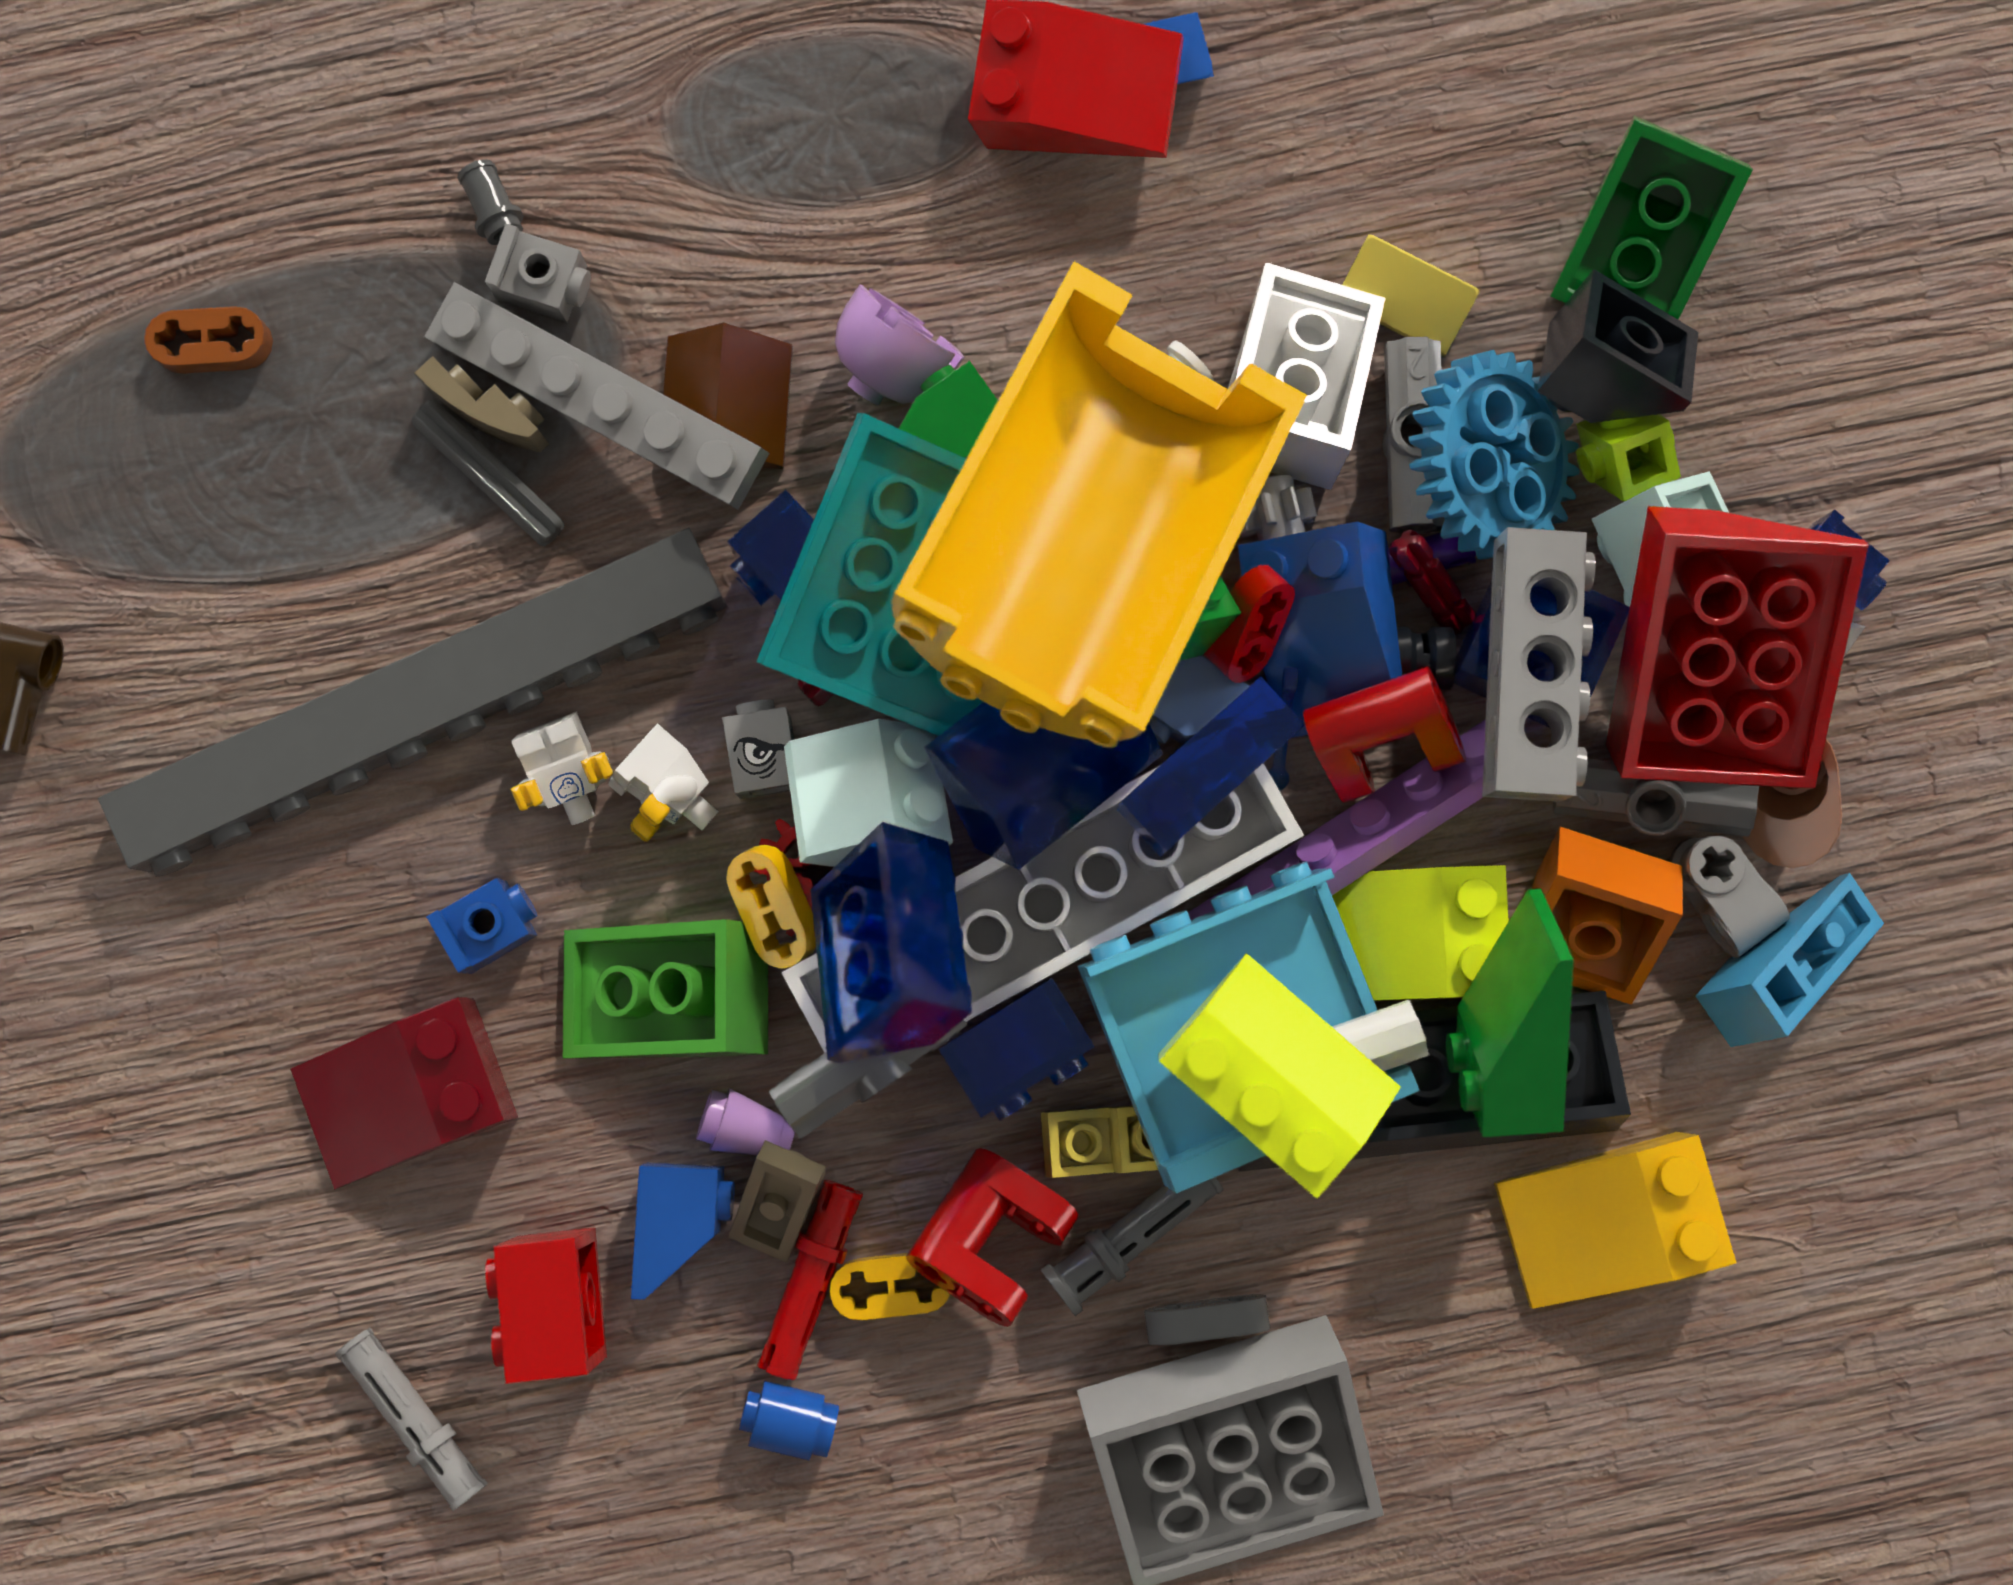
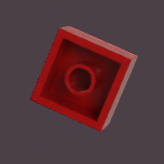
[485,1227,607,1384]

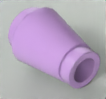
[696,1088,795,1155]

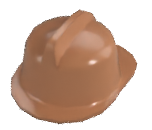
[1742,739,1842,868]

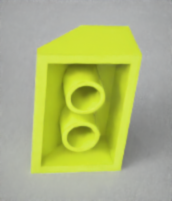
[1158,953,1401,1199]

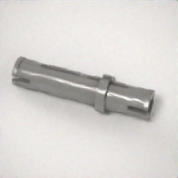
[335,1327,488,1511]

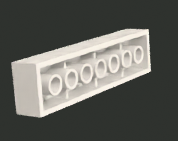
[781,722,1304,1053]

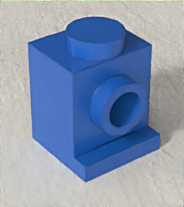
[426,878,538,974]

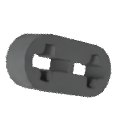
[1144,1294,1271,1345]

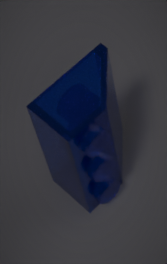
[924,701,1163,870]
[810,822,972,1063]

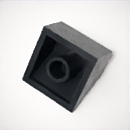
[1537,269,1699,423]

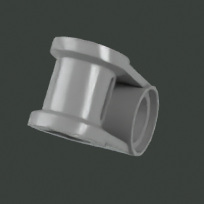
[1669,836,1790,958]

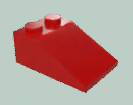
[968,0,1184,158]

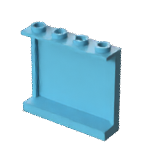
[1077,861,1420,1193]

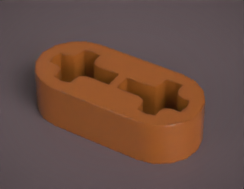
[144,306,273,374]

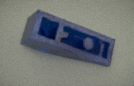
[1116,677,1305,857]

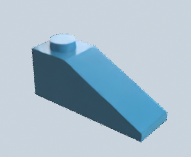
[1696,873,1884,1047]

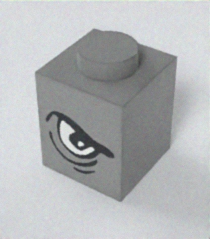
[722,700,795,799]

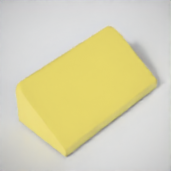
[1342,234,1480,357]

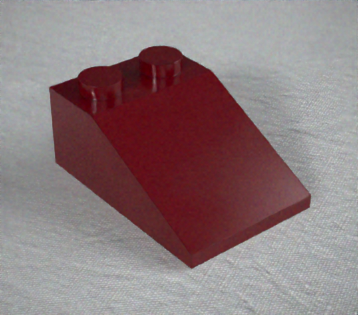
[290,997,518,1190]

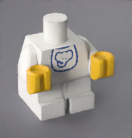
[511,711,613,825]
[608,724,719,842]

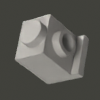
[485,223,591,323]

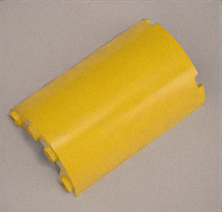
[892,262,1307,747]

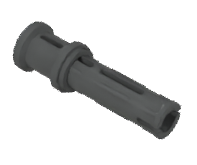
[1040,1177,1224,1317]

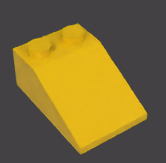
[1494,1132,1737,1309]

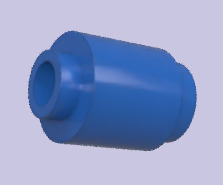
[739,1381,839,1461]

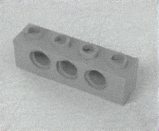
[1482,527,1596,802]

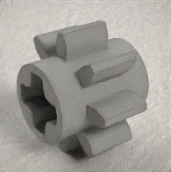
[1241,475,1317,541]

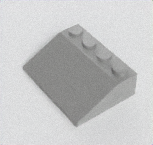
[1077,1315,1384,1585]

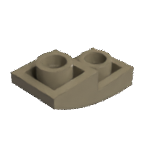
[414,356,549,452]

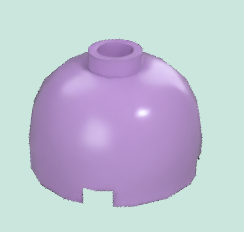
[835,285,965,405]

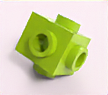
[1576,414,1681,502]

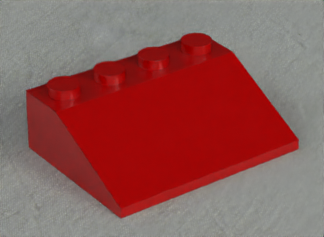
[1606,506,1869,789]

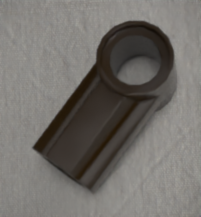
[0,622,64,756]

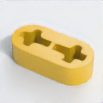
[726,845,819,969]
[830,1253,950,1320]

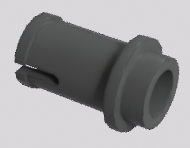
[457,159,524,245]

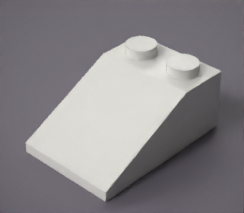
[1228,263,1385,490]

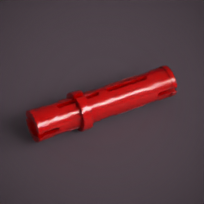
[757,1180,864,1380]

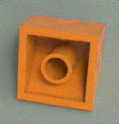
[1532,827,1683,1005]

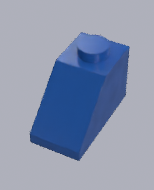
[631,1162,735,1300]

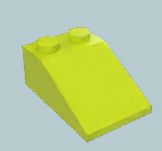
[1332,865,1509,1001]

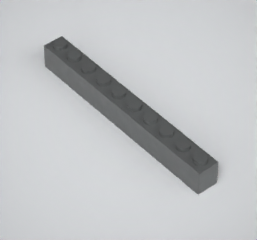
[98,528,728,877]

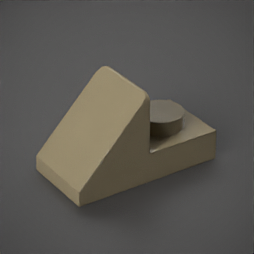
[728,1140,826,1263]

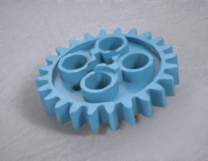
[1409,350,1580,560]

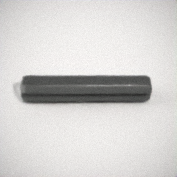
[411,400,565,546]

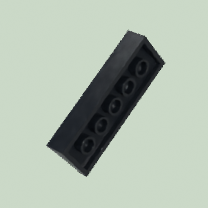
[1238,991,1631,1172]

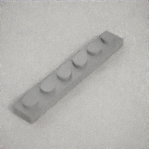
[424,282,769,510]

